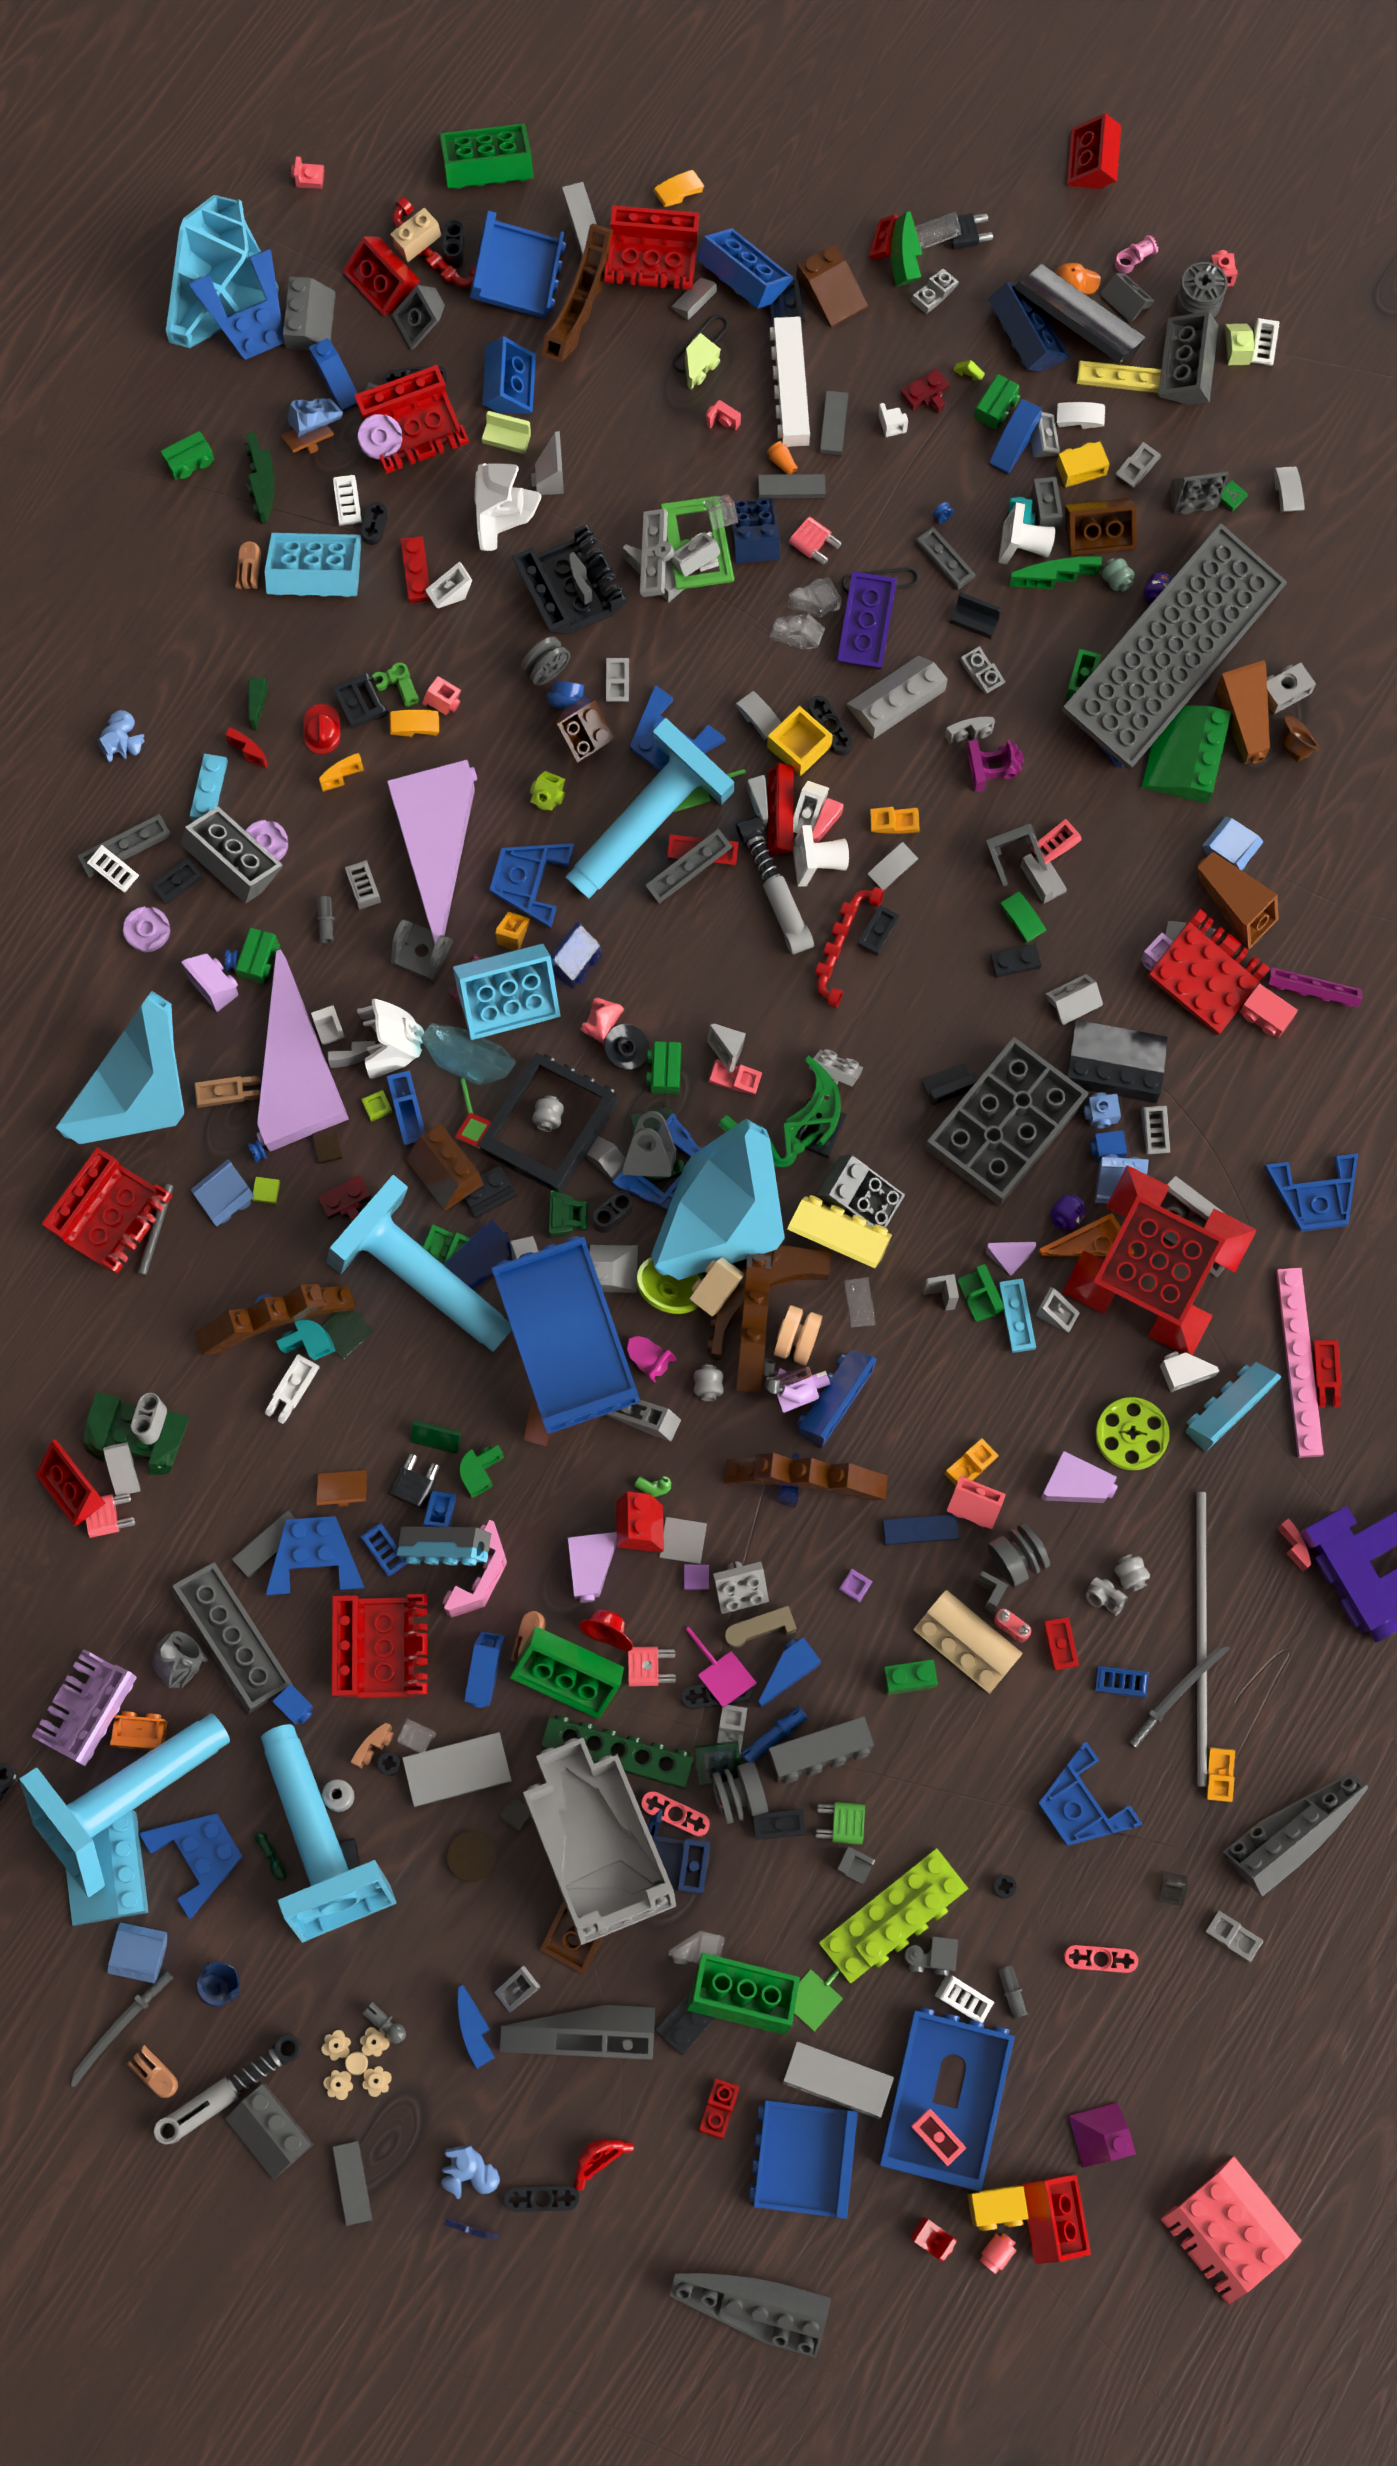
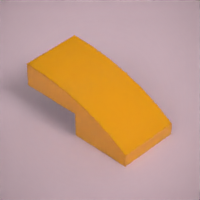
[653,170,704,207]
[389,710,439,737]
[319,753,363,792]
[871,807,920,834]
[944,1439,999,1486]
[1207,1747,1235,1802]

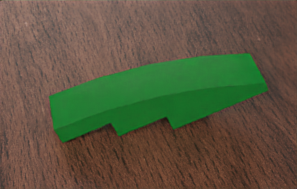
[1009,557,1102,589]

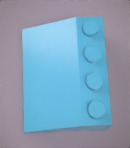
[265,533,361,597]
[453,944,561,1040]
[66,1810,149,1926]

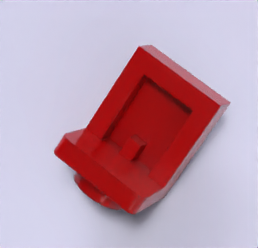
[910,2217,957,2262]

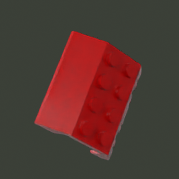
[604,205,699,290]
[354,365,469,474]
[41,1147,173,1274]
[332,1594,428,1699]

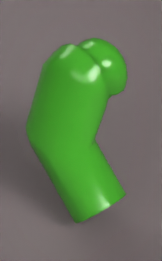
[634,1476,671,1497]

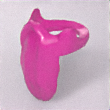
[627,1336,677,1382]

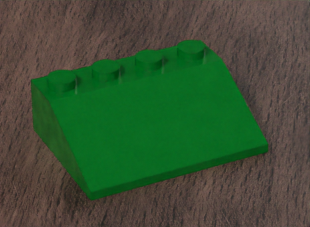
[440,123,534,189]
[1142,706,1231,804]

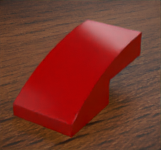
[226,727,268,768]

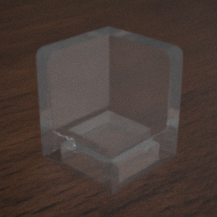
[703,494,738,530]
[397,1719,436,1754]

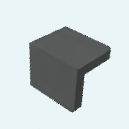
[837,1846,875,1884]

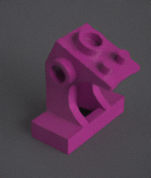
[967,740,1024,792]

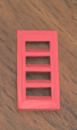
[812,798,844,843]
[1030,819,1082,864]

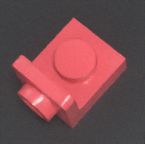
[291,156,324,189]
[705,400,741,431]

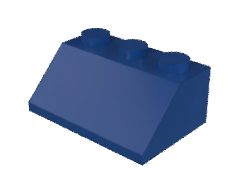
[482,336,536,414]

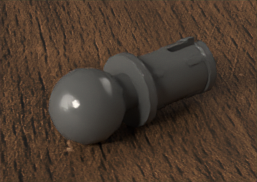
[362,2002,406,2044]

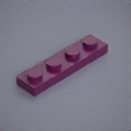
[1268,967,1362,1007]

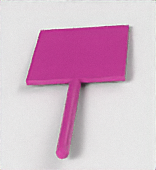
[686,1627,757,1708]

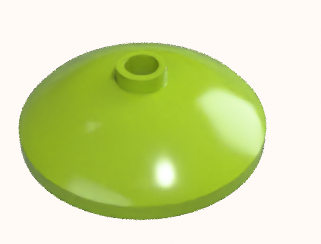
[636,1257,704,1314]

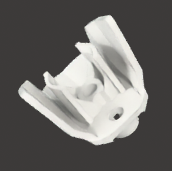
[474,463,541,551]
[357,999,425,1079]

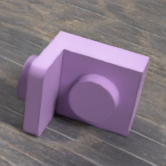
[1141,933,1173,971]

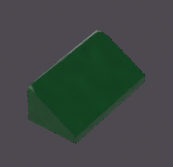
[411,1420,462,1454]

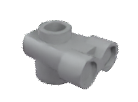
[1086,1577,1127,1616]

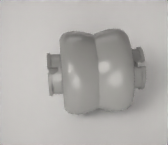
[532,1096,564,1132]
[693,1365,724,1401]
[1115,1554,1150,1592]
[322,1779,355,1812]

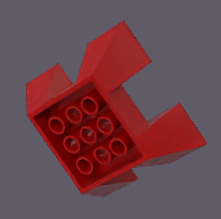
[1062,1165,1257,1355]

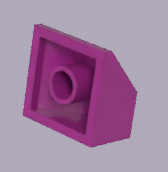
[1068,2103,1136,2167]

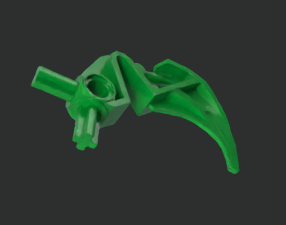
[718,1055,841,1167]

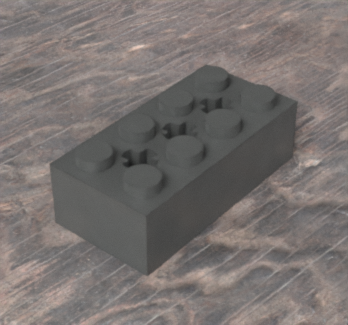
[768,1717,874,1784]

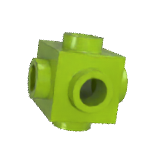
[530,771,565,811]

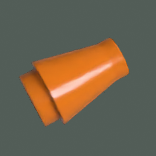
[767,441,798,475]

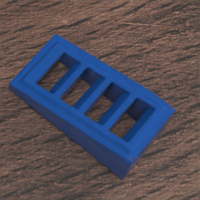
[360,1523,408,1577]
[1095,1666,1149,1699]

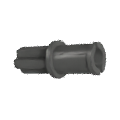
[316,896,335,943]
[999,1966,1028,2019]

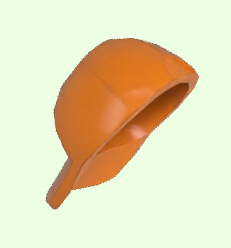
[1055,263,1101,295]

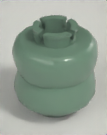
[1102,558,1135,591]

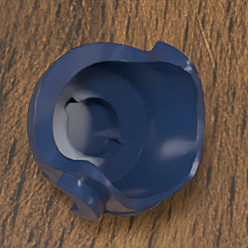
[195,1961,240,2007]

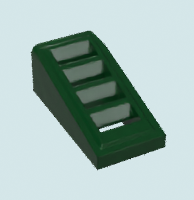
[248,678,268,730]

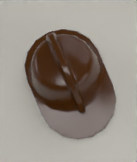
[1284,716,1322,762]

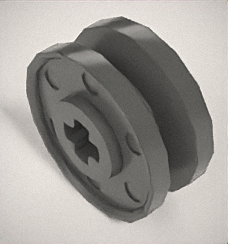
[521,637,570,686]

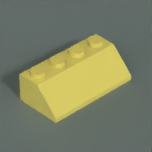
[787,1195,892,1268]

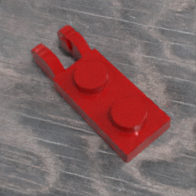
[1313,1340,1342,1407]

